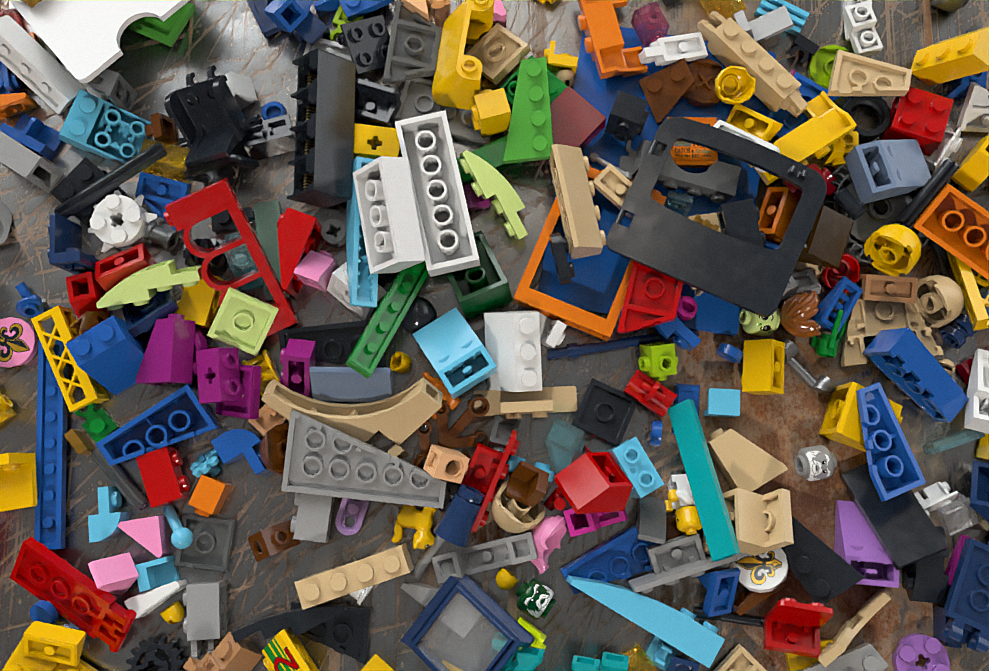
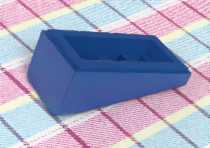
[810,276,863,333]

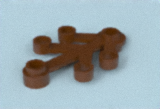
[413,394,490,470]

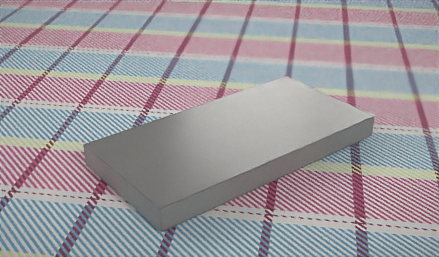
[394,78,492,147]

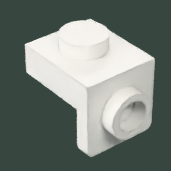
[539,313,567,348]

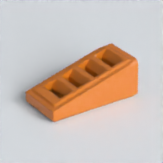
[0,92,37,120]

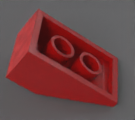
[277,207,323,300]

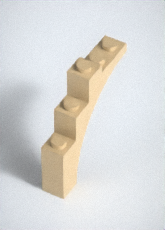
[261,377,443,446]

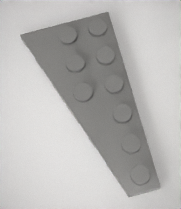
[281,409,446,509]

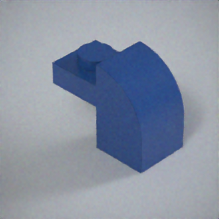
[211,429,269,475]

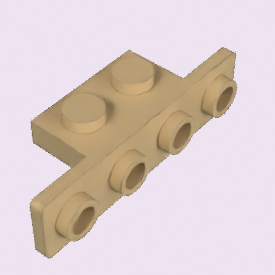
[474,386,578,419]

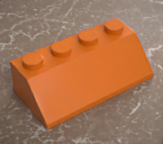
[913,184,989,280]

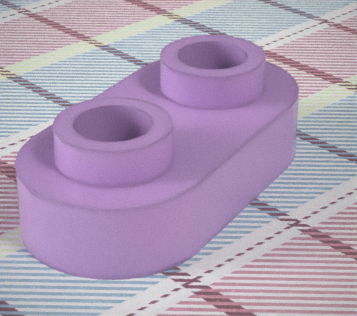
[335,498,370,535]

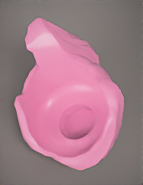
[529,515,567,574]

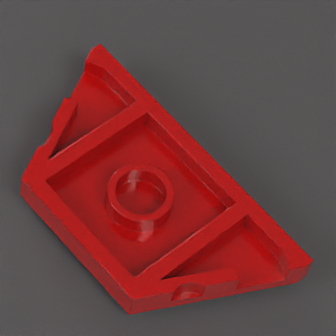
[617,262,684,334]

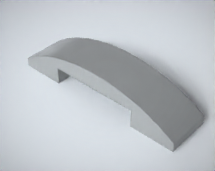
[431,531,539,584]

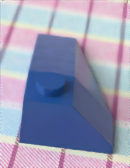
[856,382,926,502]

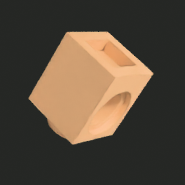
[423,444,470,484]

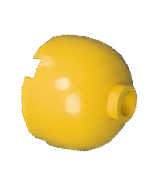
[864,224,921,276]

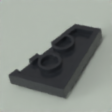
[288,601,372,665]

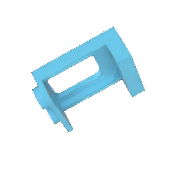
[606,436,664,498]

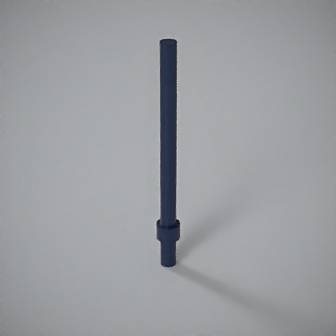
[547,328,699,360]

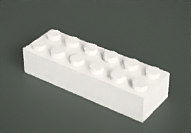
[395,110,480,277]

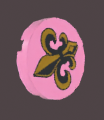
[0,317,39,369]

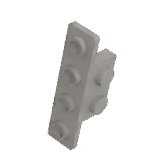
[628,533,737,594]

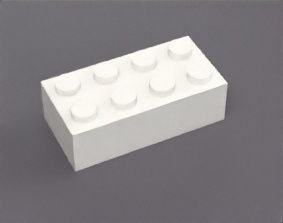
[353,156,425,274]

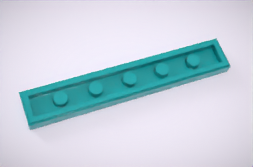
[668,399,741,562]

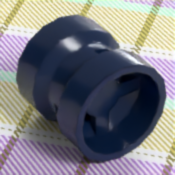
[939,313,978,349]

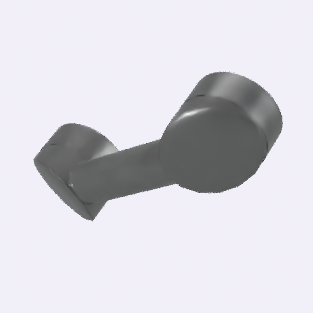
[780,338,837,395]

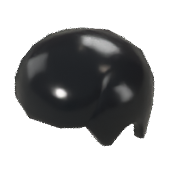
[400,297,437,334]

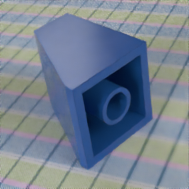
[66,316,147,396]

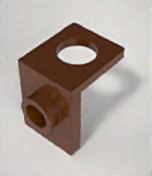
[248,520,300,562]

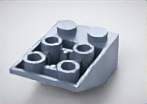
[844,139,931,204]

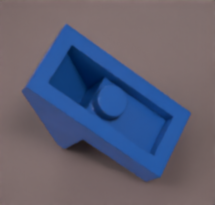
[697,567,741,617]

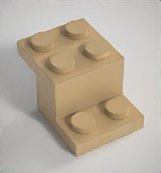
[703,488,794,556]

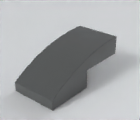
[636,496,666,544]

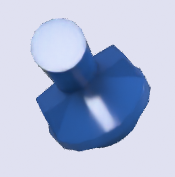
[15,282,44,317]

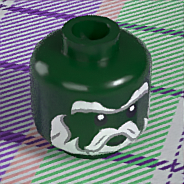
[515,579,556,620]

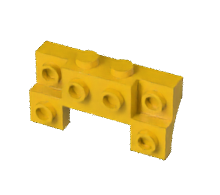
[748,91,857,185]

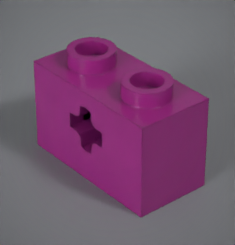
[196,347,242,404]

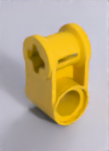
[242,349,280,396]

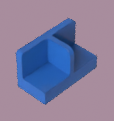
[0,114,63,161]

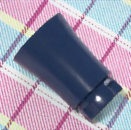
[433,484,485,547]

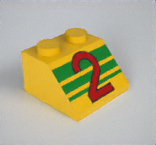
[262,629,319,671]

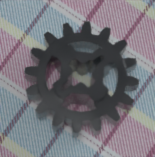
[126,635,188,671]

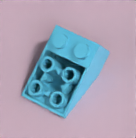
[58,89,152,164]
[412,307,497,399]

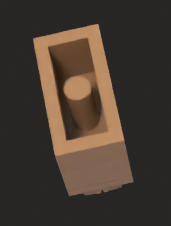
[183,631,263,671]

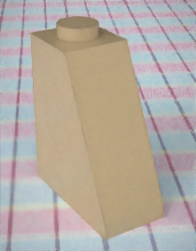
[706,428,788,492]

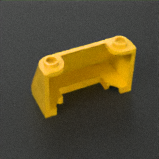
[432,0,495,110]

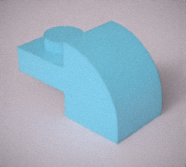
[88,486,130,543]

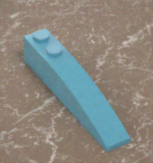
[346,156,378,308]
[566,575,725,668]

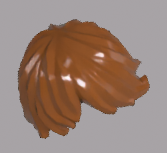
[780,291,821,338]

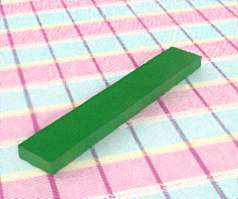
[345,261,429,379]

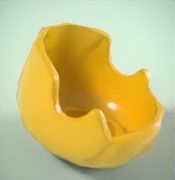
[715,66,756,105]

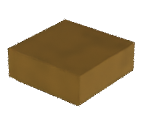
[64,429,96,456]

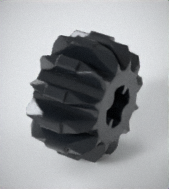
[183,238,228,269]

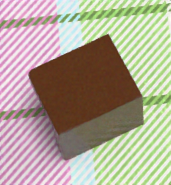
[505,461,549,508]

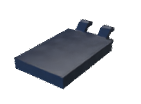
[941,538,989,653]

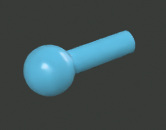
[163,504,193,549]

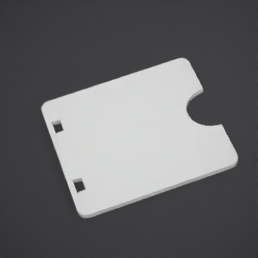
[9,0,190,83]

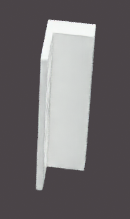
[0,15,86,115]

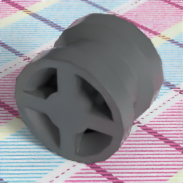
[321,218,346,248]

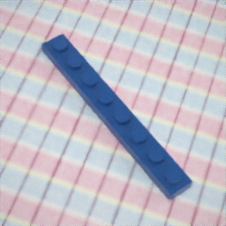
[34,340,68,550]

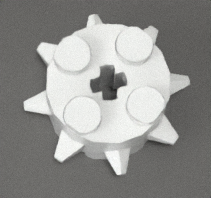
[88,190,158,253]

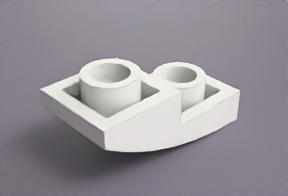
[843,1,883,57]

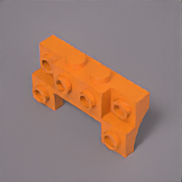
[577,0,648,80]

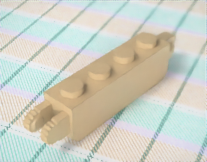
[697,11,808,118]

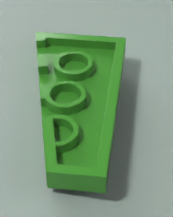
[126,3,196,47]
[503,57,554,164]

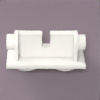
[923,127,963,175]
[914,482,958,517]

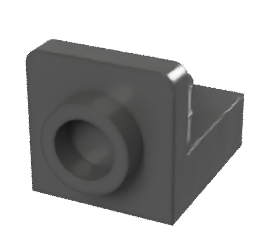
[488,415,521,459]

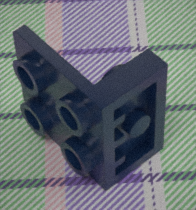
[47,213,100,275]

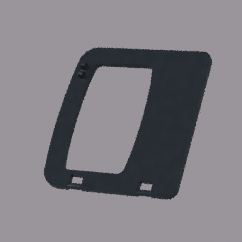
[606,117,827,317]

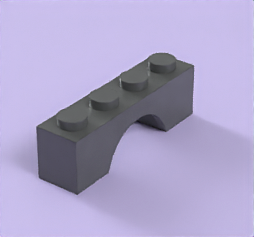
[632,140,741,203]

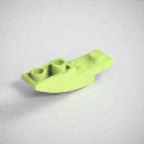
[459,150,528,239]
[96,259,203,310]

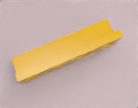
[945,250,989,331]
[31,305,110,412]

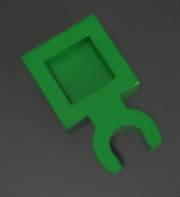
[75,403,120,443]

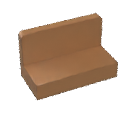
[859,274,918,303]

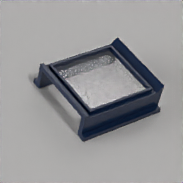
[400,574,535,671]

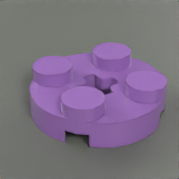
[892,633,950,671]

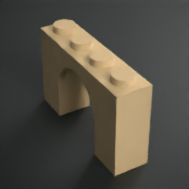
[294,542,415,610]

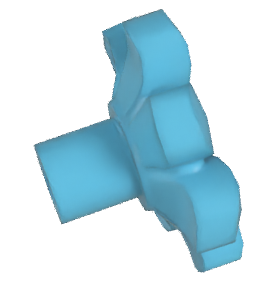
[190,448,220,478]

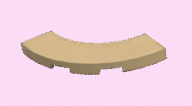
[818,586,893,668]

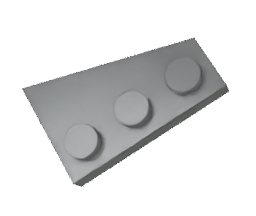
[796,642,889,671]

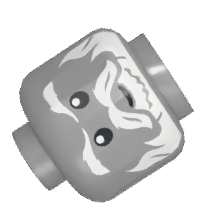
[794,445,837,481]

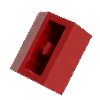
[554,452,633,514]

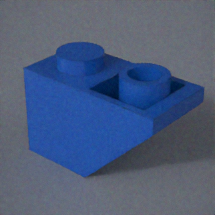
[263,0,313,33]

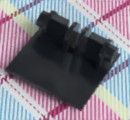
[337,15,390,74]

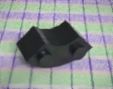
[901,526,949,604]

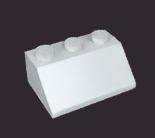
[484,310,542,392]

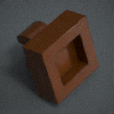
[144,112,178,145]

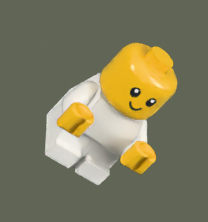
[664,474,702,535]

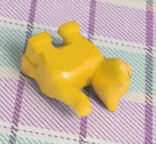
[391,504,437,549]

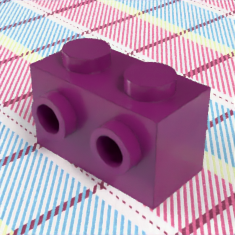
[280,338,316,398]

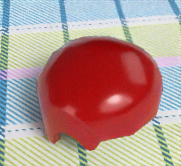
[820,253,860,293]

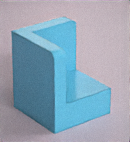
[703,388,740,418]
[135,555,180,592]

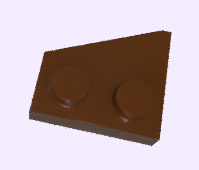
[639,59,695,125]

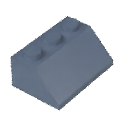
[310,367,395,404]

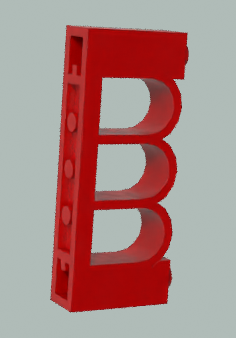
[164,177,298,337]

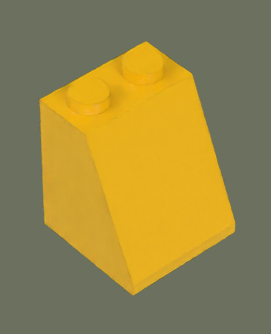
[819,382,903,452]

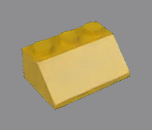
[911,26,989,86]

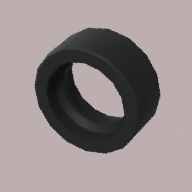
[841,96,891,143]

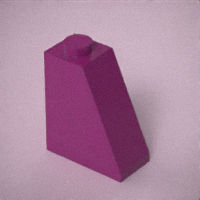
[136,314,195,386]

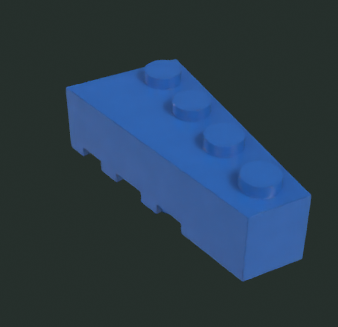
[862,327,969,422]
[96,384,223,466]

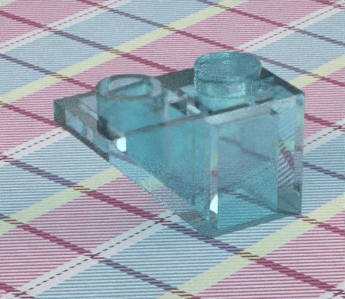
[224,232,263,292]
[544,418,586,475]

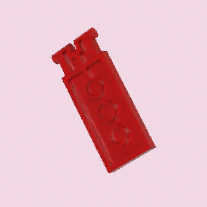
[10,537,136,653]

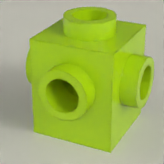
[638,341,678,381]

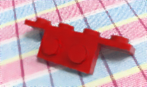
[458,430,520,533]

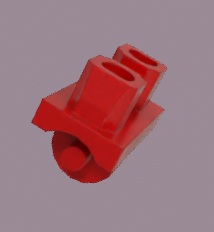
[623,369,677,417]

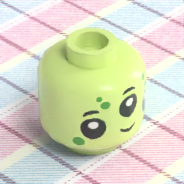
[739,309,780,336]

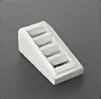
[124,579,188,619]

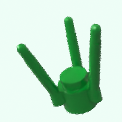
[810,310,848,358]

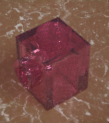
[631,1,670,47]

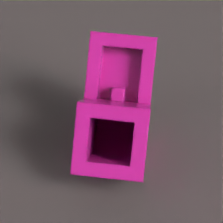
[563,507,628,537]

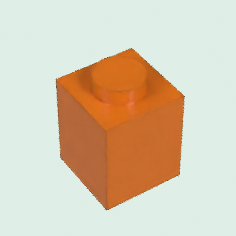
[188,475,232,517]

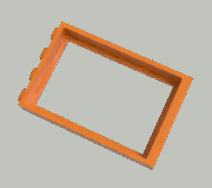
[513,164,667,341]

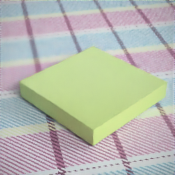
[207,287,279,356]

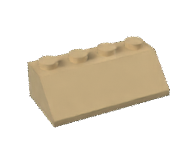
[549,144,606,260]

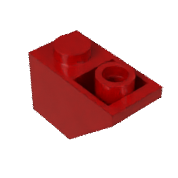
[65,272,110,318]

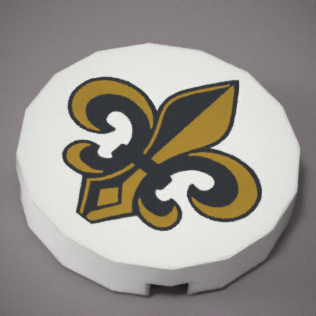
[732,548,788,593]

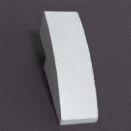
[964,348,989,434]

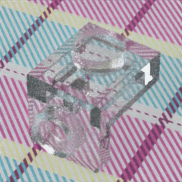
[937,492,979,536]

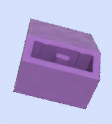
[834,500,899,588]

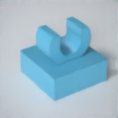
[641,635,678,671]

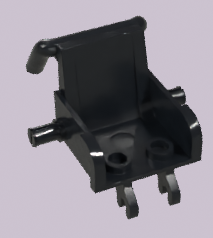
[164,65,263,183]

